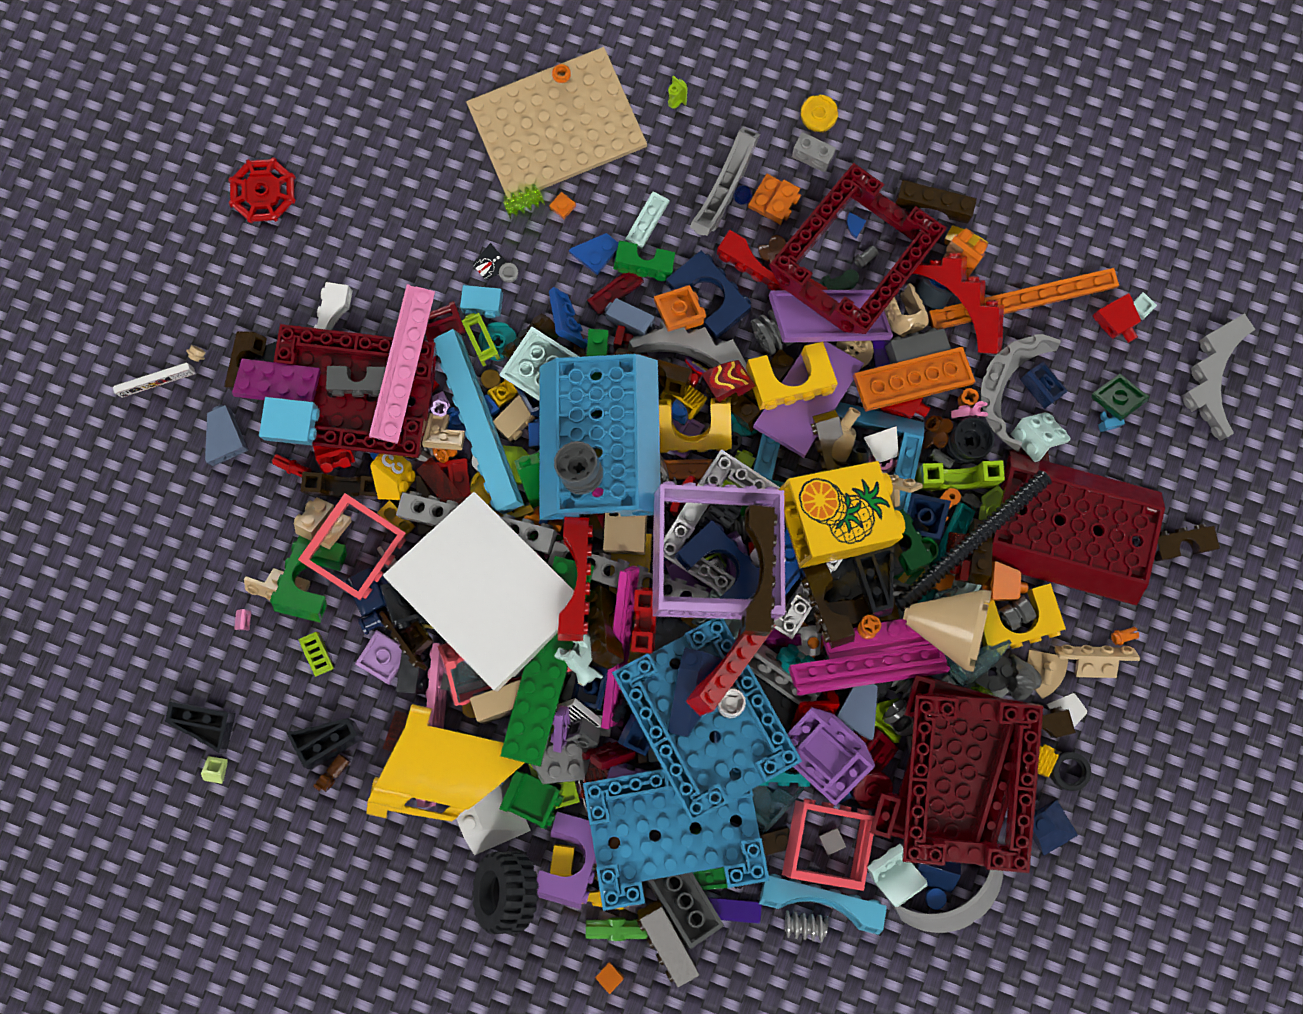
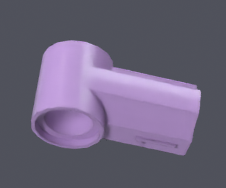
[430,391,451,417]

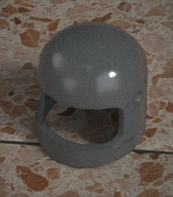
[882,699,914,736]

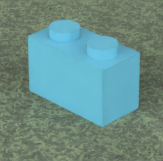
[460,285,503,318]

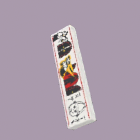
[113,363,196,397]

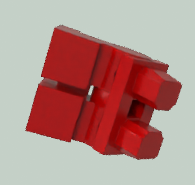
[313,446,356,474]

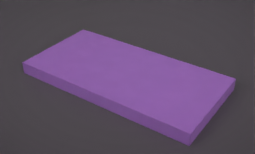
[769,290,893,342]
[753,342,864,458]

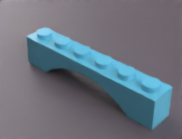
[759,874,887,935]

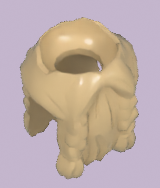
[884,284,929,338]

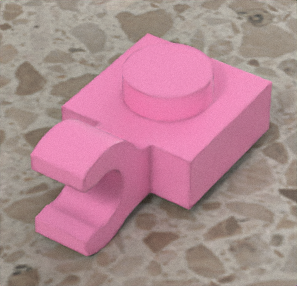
[951,401,988,421]

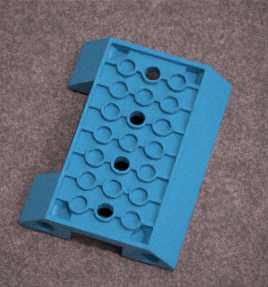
[583,768,770,911]

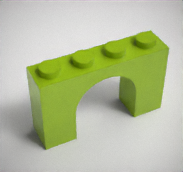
[914,461,1005,491]

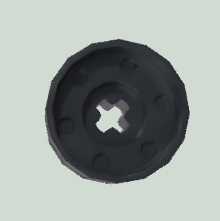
[945,418,995,465]

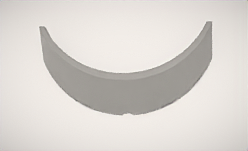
[981,334,1061,452]
[890,841,1004,933]

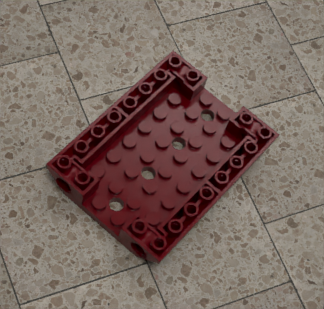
[261,324,436,458]
[992,451,1165,606]

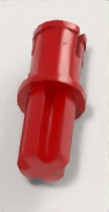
[272,454,311,478]

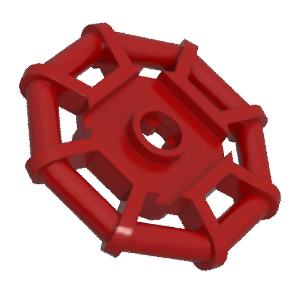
[228,157,296,223]

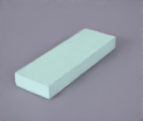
[625,192,669,249]

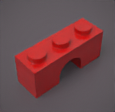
[631,587,657,653]

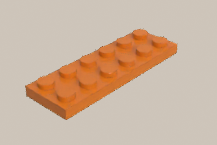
[853,347,976,412]

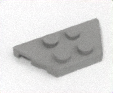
[531,740,590,784]

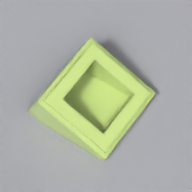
[201,756,228,784]

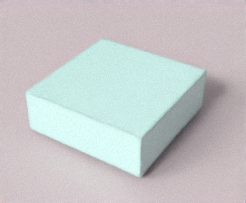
[1134,292,1157,320]

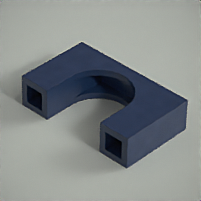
[666,250,752,340]
[674,521,760,599]

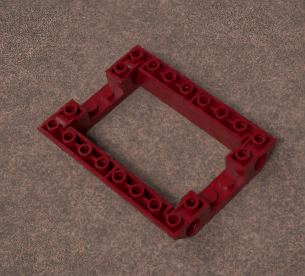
[769,163,947,334]
[902,693,1043,873]

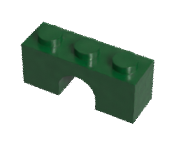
[898,509,933,576]

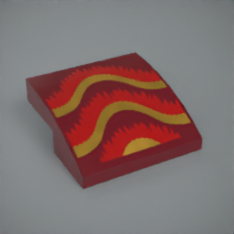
[701,360,755,403]

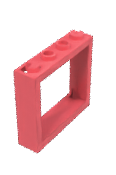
[298,493,407,601]
[782,798,874,891]

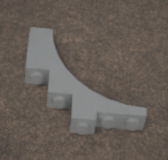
[690,127,760,236]
[1182,313,1255,441]
[628,320,747,372]

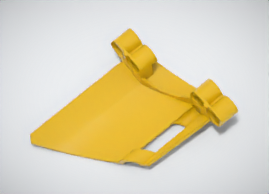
[366,704,524,821]

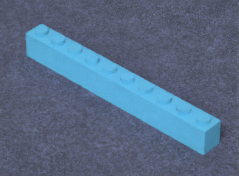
[433,329,524,514]

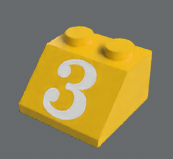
[370,454,415,500]

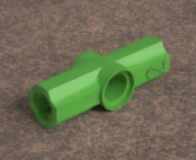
[586,917,647,941]

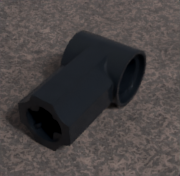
[851,439,873,466]

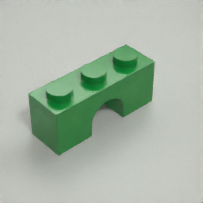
[613,240,675,281]

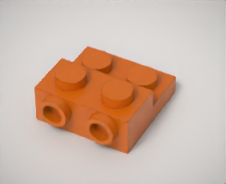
[748,174,801,225]
[654,285,706,332]

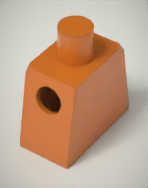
[982,561,1028,601]

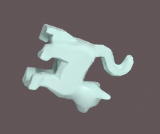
[554,633,605,686]

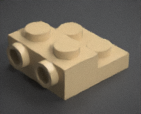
[294,497,351,550]

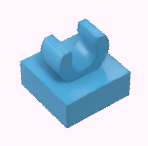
[1098,411,1125,432]

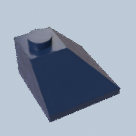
[907,493,951,540]
[1032,799,1078,856]

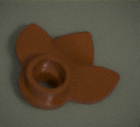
[758,235,786,263]
[922,416,954,449]

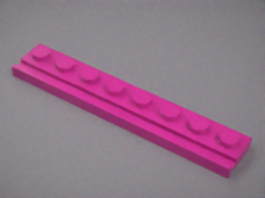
[601,566,640,729]
[822,619,931,659]
[788,645,950,695]

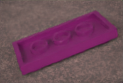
[232,359,321,402]

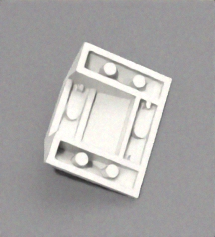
[456,777,531,855]

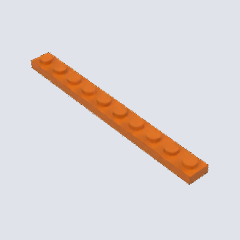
[928,268,1119,330]

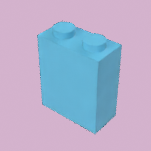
[259,397,320,446]

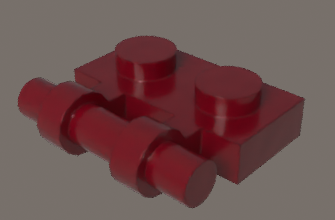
[582,741,635,770]

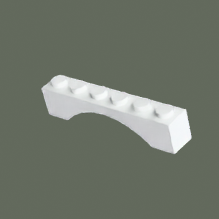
[314,282,353,397]

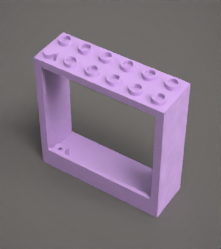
[652,482,785,621]

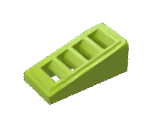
[298,632,334,677]

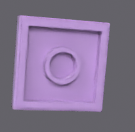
[355,630,402,685]

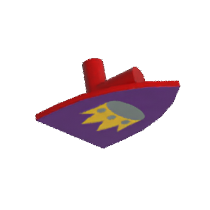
[685,356,710,388]

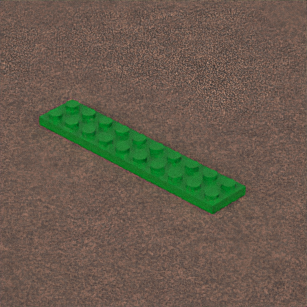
[500,556,595,767]

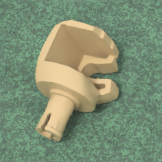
[815,407,861,462]

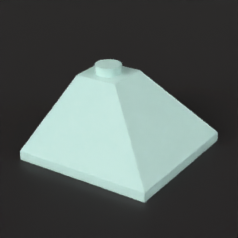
[499,327,579,401]

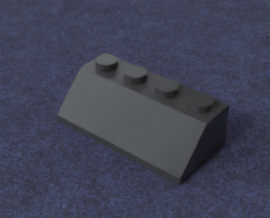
[646,872,724,949]

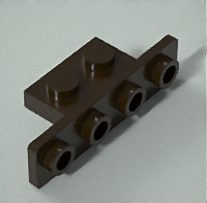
[379,610,434,670]

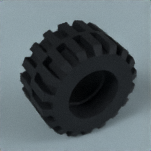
[695,504,742,534]

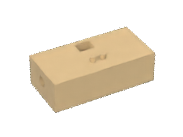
[603,513,647,555]
[470,680,521,724]

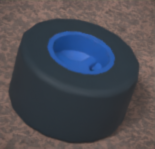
[915,276,953,309]

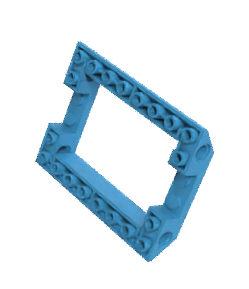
[753,402,924,513]

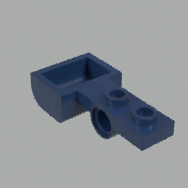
[345,568,390,617]
[617,712,652,756]

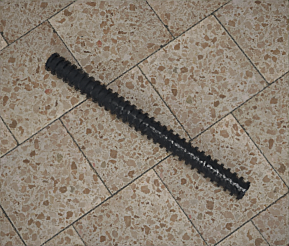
[894,470,1052,612]

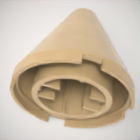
[903,589,992,672]

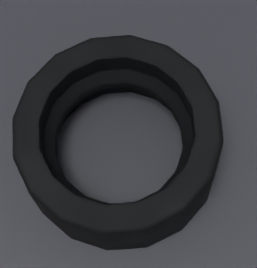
[1050,752,1092,791]

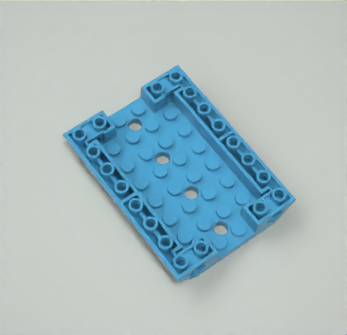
[540,354,661,520]
[612,618,802,823]

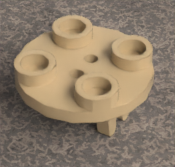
[836,341,874,368]

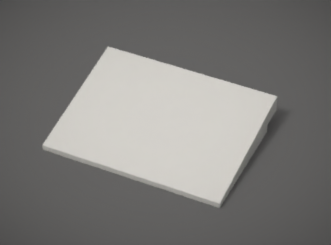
[383,492,574,691]

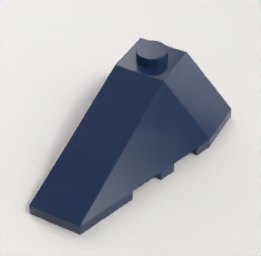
[668,647,723,738]

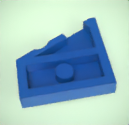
[569,233,618,275]

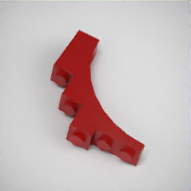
[912,252,1004,354]

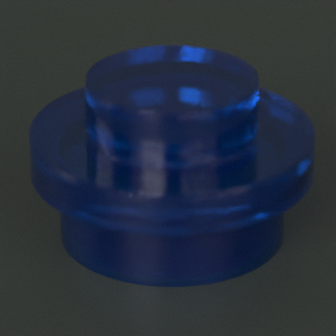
[733,185,752,205]

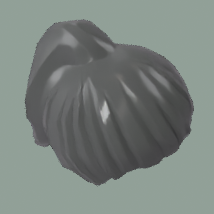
[1007,654,1042,700]

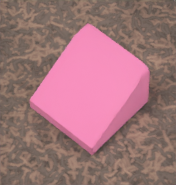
[235,609,251,631]

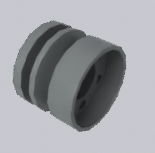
[751,309,795,356]
[554,441,603,495]

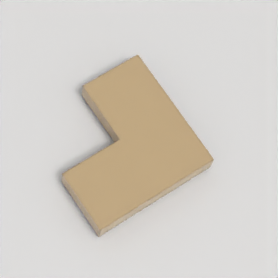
[422,413,465,450]

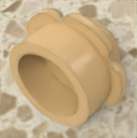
[186,345,206,362]

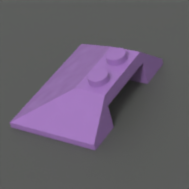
[787,707,875,806]

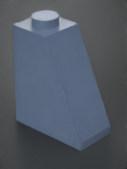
[605,298,655,337]
[205,405,249,466]
[835,684,878,740]

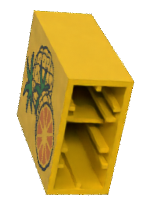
[778,461,905,568]

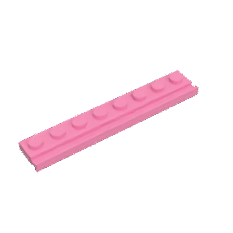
[369,284,435,444]
[416,643,447,808]

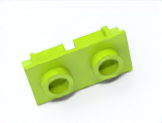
[668,75,687,108]

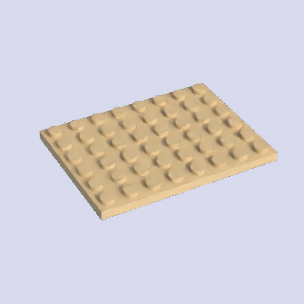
[466,47,647,202]

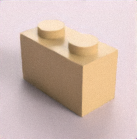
[493,395,537,442]

